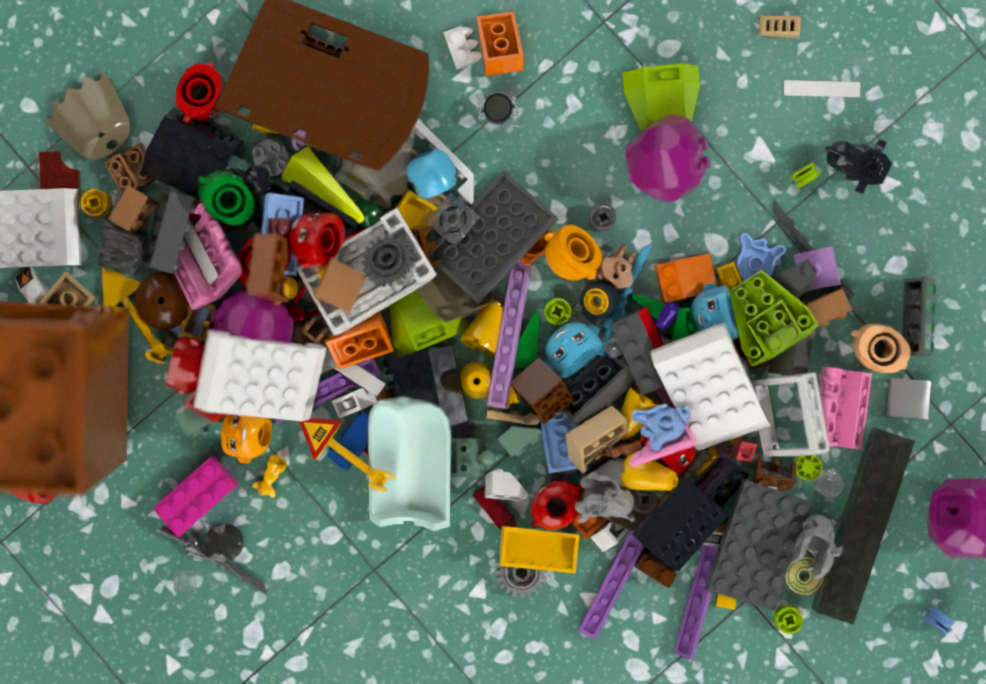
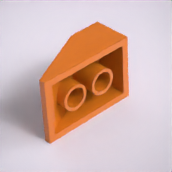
[476,11,524,76]
[654,253,718,303]
[325,311,394,369]

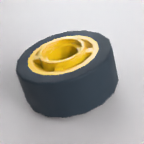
[580,281,619,319]

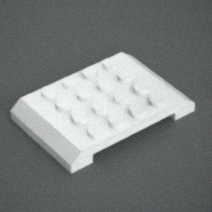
[0,188,82,268]
[296,208,436,335]
[651,323,771,451]
[194,330,326,421]

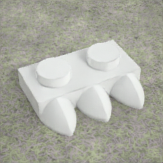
[443,26,482,70]

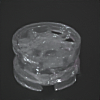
[813,469,843,497]

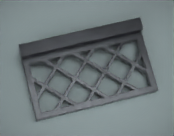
[694,452,750,505]

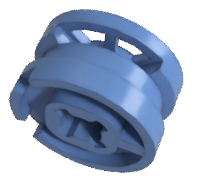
[923,606,955,635]

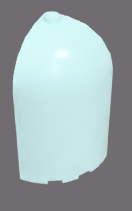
[368,397,451,531]

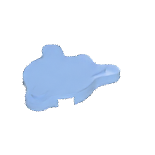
[736,233,786,282]
[632,404,690,451]

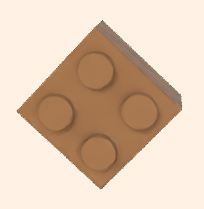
[108,186,158,234]
[803,289,852,328]

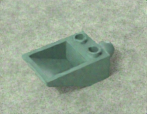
[450,437,495,478]

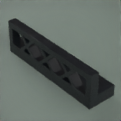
[285,180,359,237]

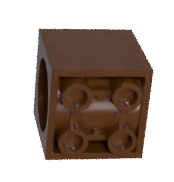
[510,358,573,424]

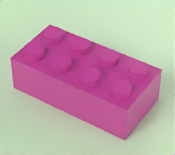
[152,455,240,537]

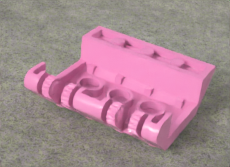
[174,203,242,310]
[818,367,872,449]

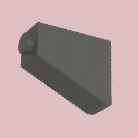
[771,259,817,301]

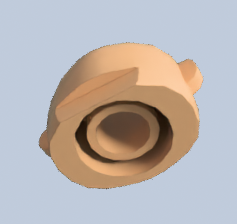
[850,323,911,373]

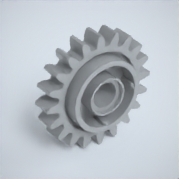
[495,555,548,598]

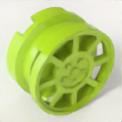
[790,162,821,189]
[544,298,571,325]
[793,455,822,481]
[773,604,803,634]

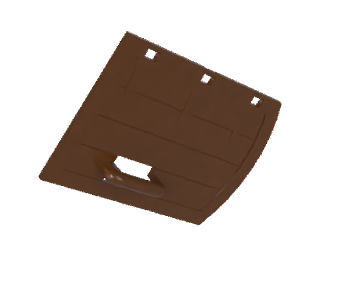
[215,0,429,172]

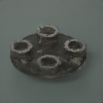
[205,523,244,562]

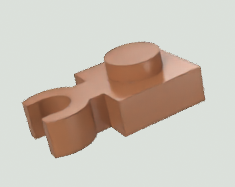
[605,439,642,458]

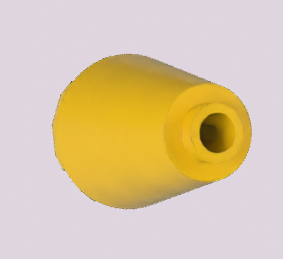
[460,300,504,356]
[459,361,493,399]
[620,386,662,441]
[621,452,678,491]

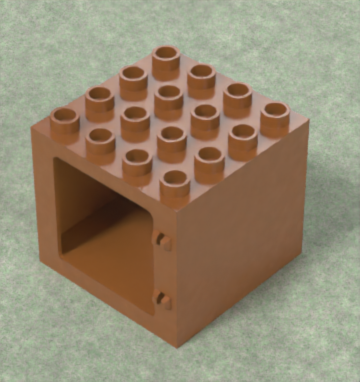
[0,301,129,496]

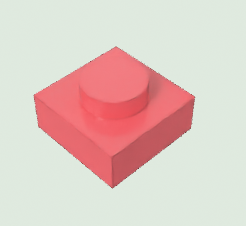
[732,439,757,462]

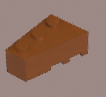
[247,234,288,302]

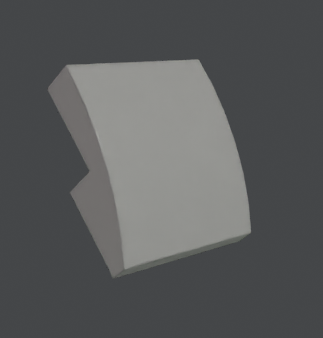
[887,378,931,419]

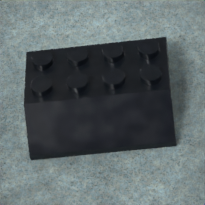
[141,108,243,200]
[383,345,469,425]
[632,475,731,572]

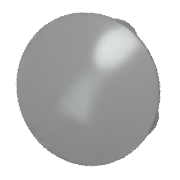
[252,139,290,177]

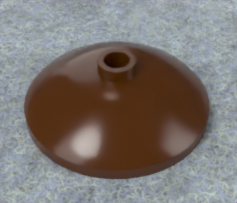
[135,272,190,330]

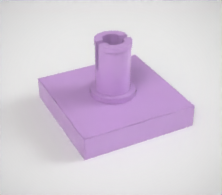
[794,246,841,291]

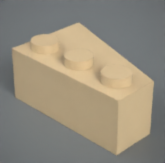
[566,406,628,473]

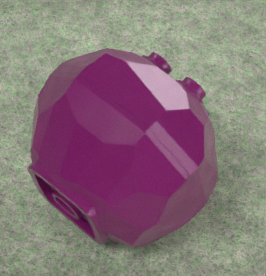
[626,114,710,202]
[211,291,293,343]
[927,478,986,558]

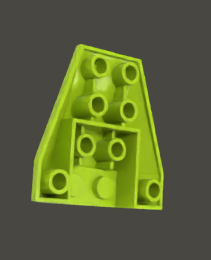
[622,63,700,132]
[729,270,819,366]
[389,290,469,356]

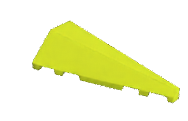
[281,147,365,223]

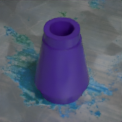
[656,301,681,331]

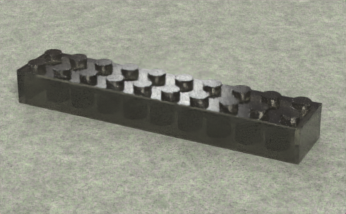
[811,427,915,625]

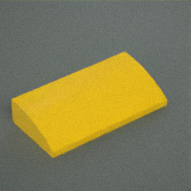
[395,188,442,237]
[500,526,580,574]

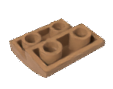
[104,144,156,195]
[314,258,367,313]

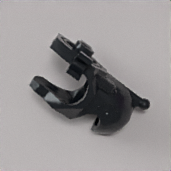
[825,139,892,194]
[234,166,287,230]

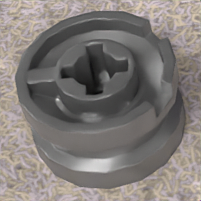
[589,204,617,232]
[632,490,659,514]

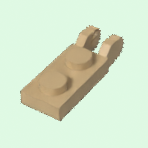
[486,407,540,426]

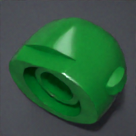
[197,171,255,225]

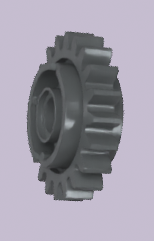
[361,233,416,287]

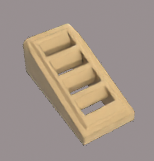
[759,16,801,39]

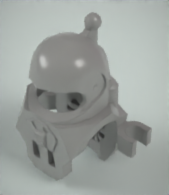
[575,474,636,523]
[792,515,843,580]

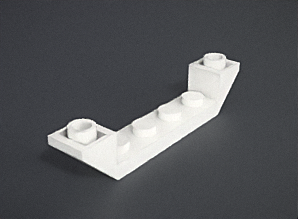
[414,119,474,205]

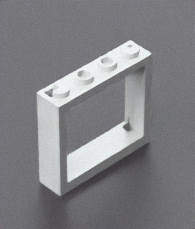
[750,373,830,457]

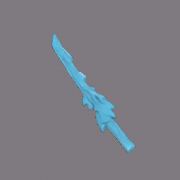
[597,244,653,357]

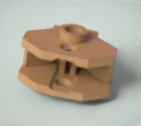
[596,244,636,289]
[300,313,332,345]

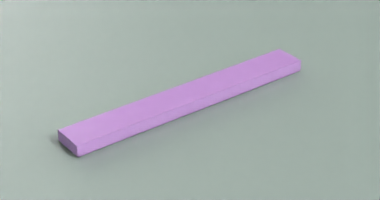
[487,259,532,409]

